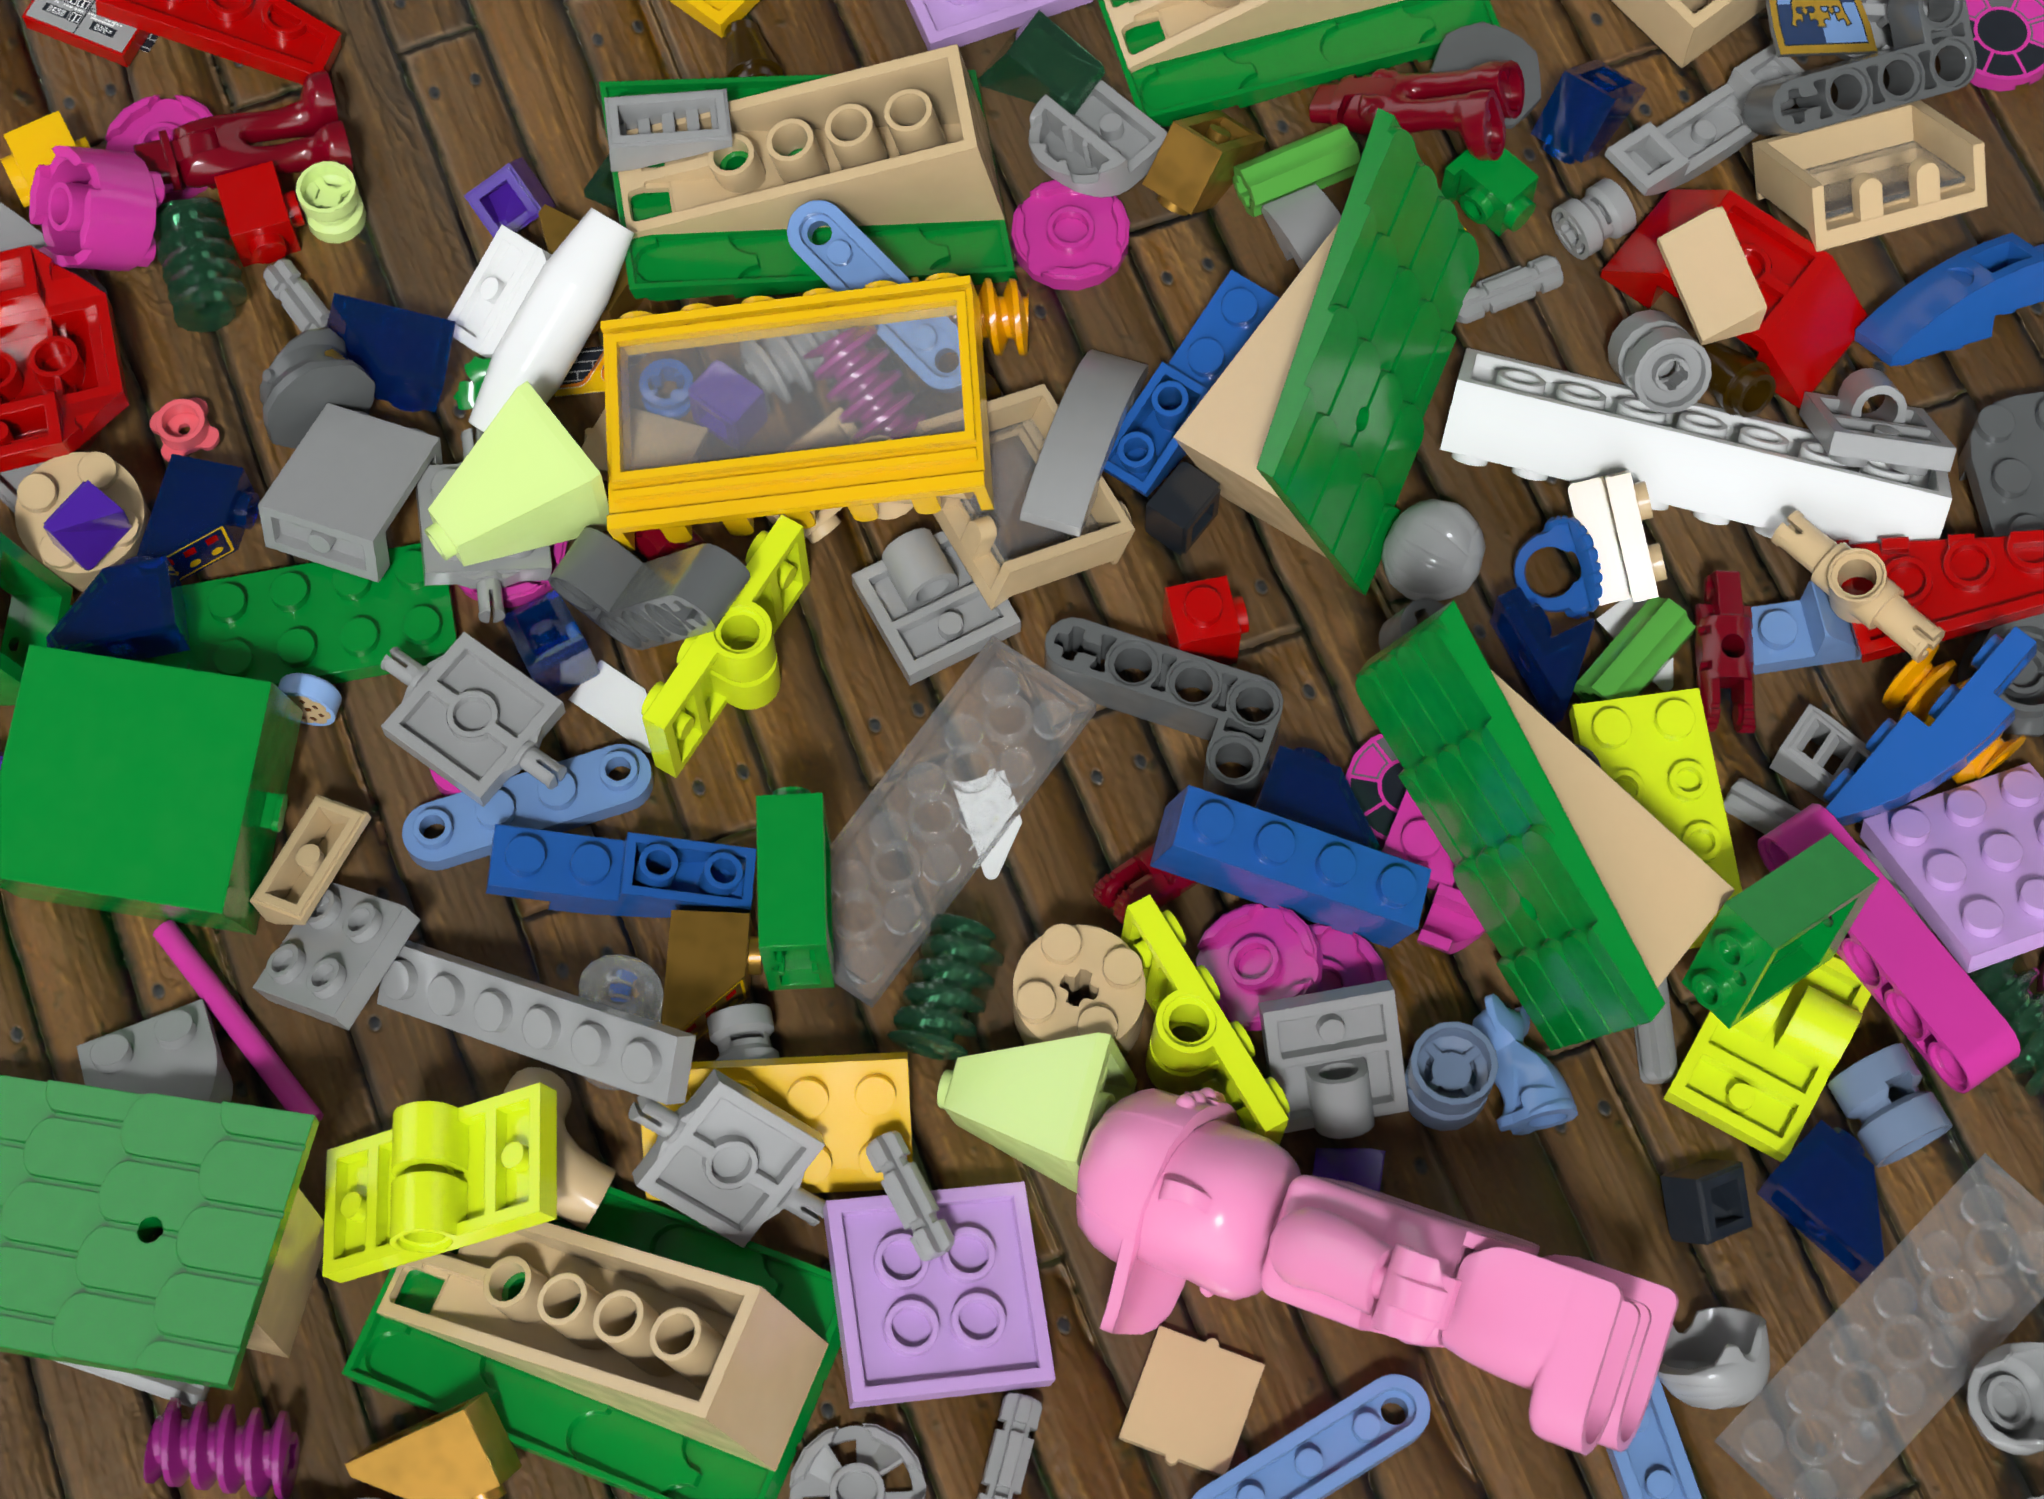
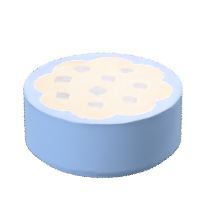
[278,673,342,726]

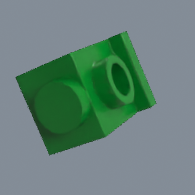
[1441,147,1539,236]

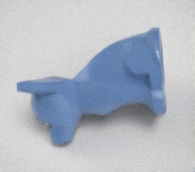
[1472,993,1578,1135]

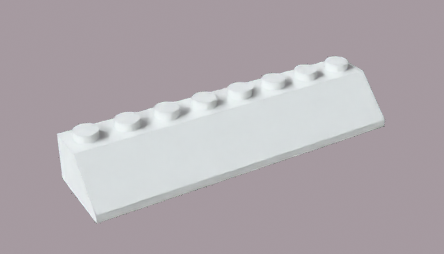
[1440,348,1952,544]

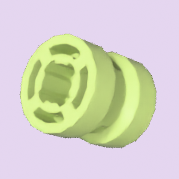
[296,161,366,243]

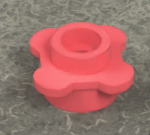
[149,398,220,463]

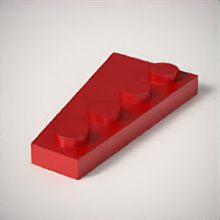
[95,0,341,85]
[1835,530,2044,663]

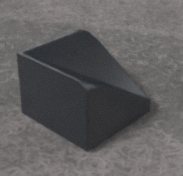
[1145,462,1221,556]
[1660,1159,1753,1245]

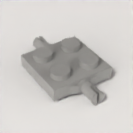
[415,428,552,623]
[381,632,567,807]
[628,1069,826,1248]

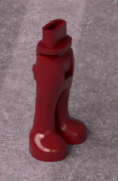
[1309,60,1525,161]
[133,70,353,191]

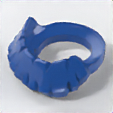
[1513,515,1603,619]

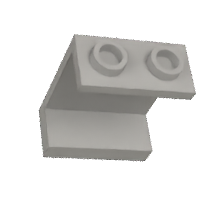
[258,403,443,583]

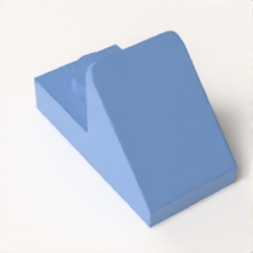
[1751,581,1861,675]

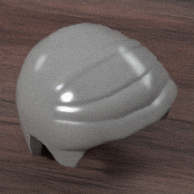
[1381,499,1486,601]
[1657,1307,1770,1410]
[1966,1342,2044,1456]

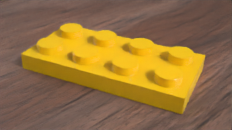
[641,1052,913,1201]

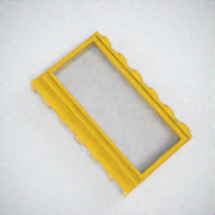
[600,273,994,552]

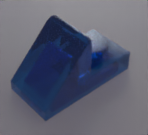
[1490,586,1595,725]
[503,590,600,697]

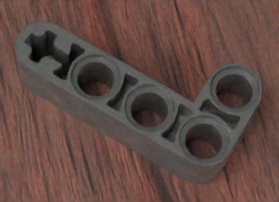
[1744,0,1977,136]
[548,527,751,650]
[1044,617,1284,804]

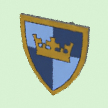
[1766,0,1878,57]

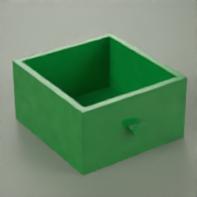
[0,644,303,935]

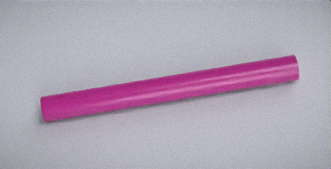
[153,920,324,1122]

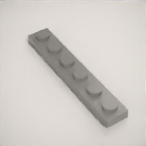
[377,940,696,1105]

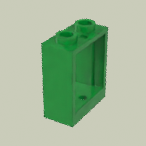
[0,532,73,706]
[756,786,835,990]
[1681,833,1880,1029]

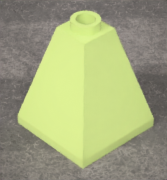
[424,381,609,566]
[937,1032,1137,1193]

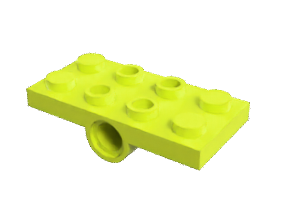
[641,514,811,778]
[1569,688,1742,949]
[1121,895,1290,1145]
[1663,952,1871,1163]
[322,1082,557,1283]

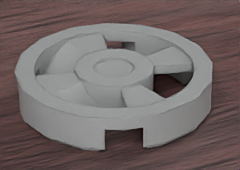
[789,1423,927,1499]

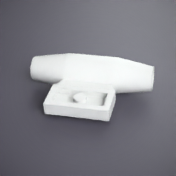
[442,207,634,432]

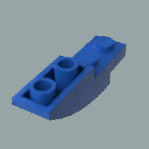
[1854,232,2044,367]
[1103,269,1280,497]
[1823,626,2037,826]
[486,824,757,918]

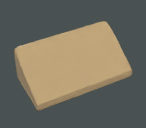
[1657,206,1767,345]
[250,795,372,925]

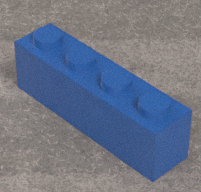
[1150,785,1432,948]

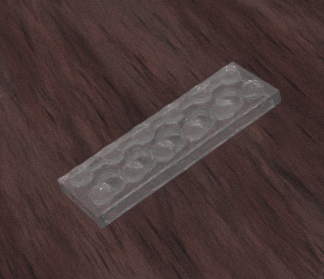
[831,636,1096,1008]
[1714,1153,2044,1499]

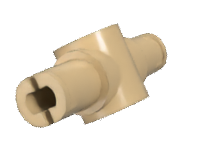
[1771,510,1945,663]

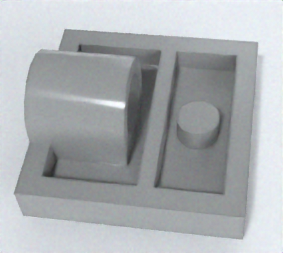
[1799,368,1957,476]
[851,528,1021,686]
[253,882,420,1030]
[1258,980,1409,1139]

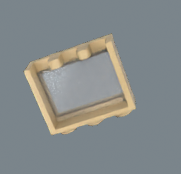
[1752,100,1987,252]
[913,384,1135,611]

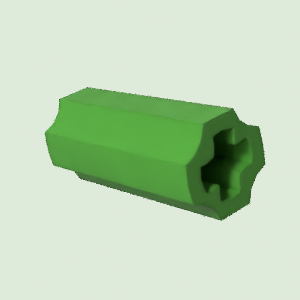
[1232,123,1361,217]
[1573,597,1696,703]

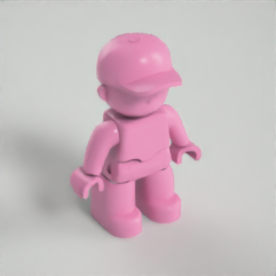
[1076,1087,1679,1455]

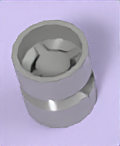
[1608,310,1712,414]

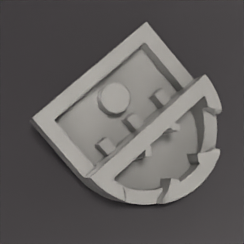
[1029,72,1168,197]
[76,999,233,1103]

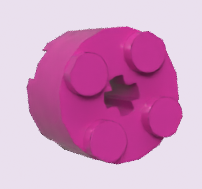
[29,145,165,272]

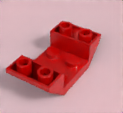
[1600,189,1868,409]

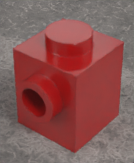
[214,161,306,267]
[1162,575,1249,665]

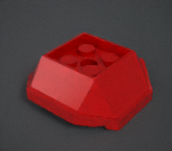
[0,245,129,472]

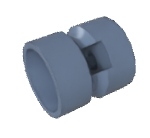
[1405,1021,1498,1131]
[1827,1043,1953,1168]

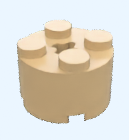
[15,451,154,593]
[1013,923,1146,1057]

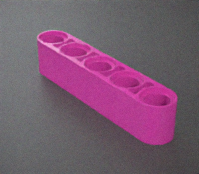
[1757,803,2021,1094]

